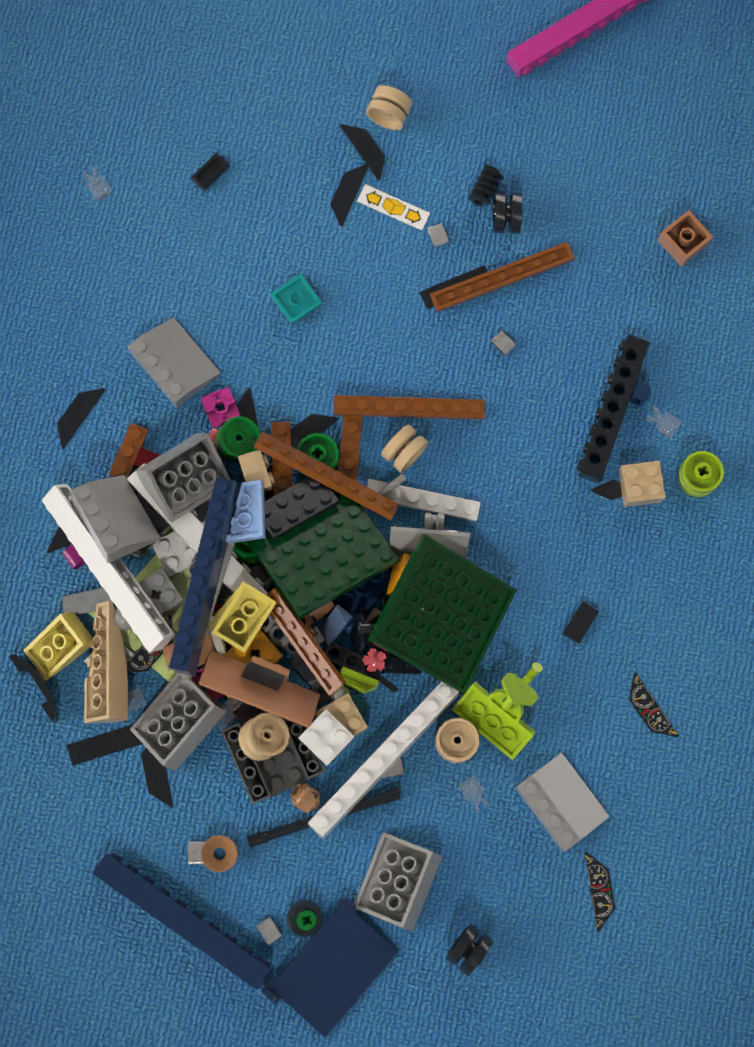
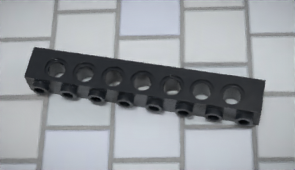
[576,335,650,484]

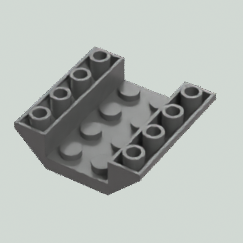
[221,716,326,804]

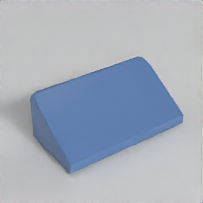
[320,605,353,646]

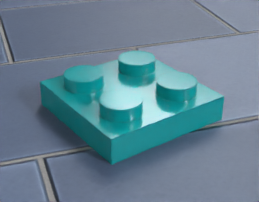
[270,274,322,325]

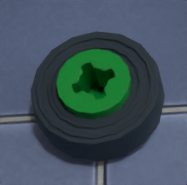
[287,900,323,937]

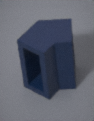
[629,383,652,406]

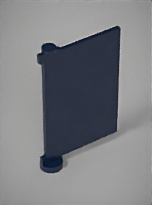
[261,898,398,1037]

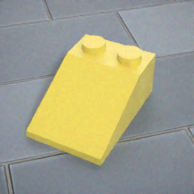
[208,581,277,653]
[23,612,93,681]

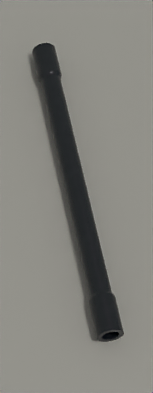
[247,788,401,848]

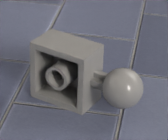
[114,568,185,630]

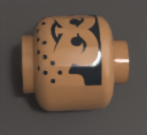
[291,783,321,813]

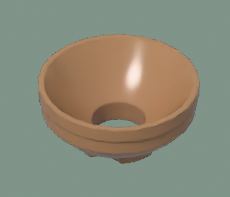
[201,835,238,872]

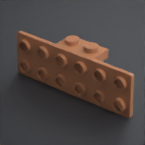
[199,651,320,728]

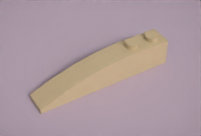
[84,601,128,723]

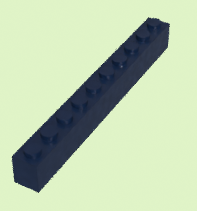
[169,478,241,676]
[92,852,271,990]

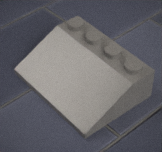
[127,318,221,408]
[136,433,230,522]
[71,475,161,564]
[389,526,470,559]
[130,673,227,771]
[515,752,609,852]
[354,832,442,932]

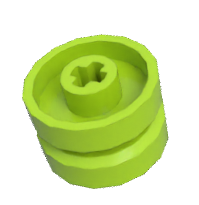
[677,451,724,497]

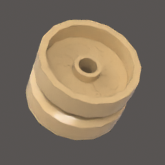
[366,85,413,130]
[381,424,429,473]
[238,713,289,761]
[435,718,479,763]

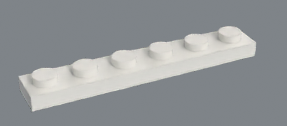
[367,479,481,522]

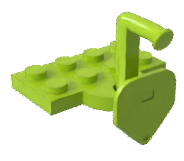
[452,662,543,760]

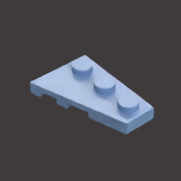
[226,480,266,543]

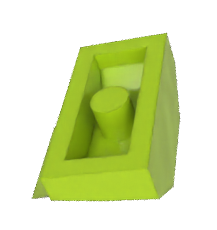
[340,667,379,694]

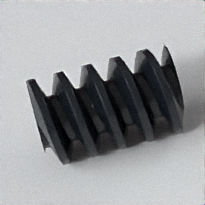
[468,164,504,206]

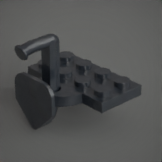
[350,595,421,675]

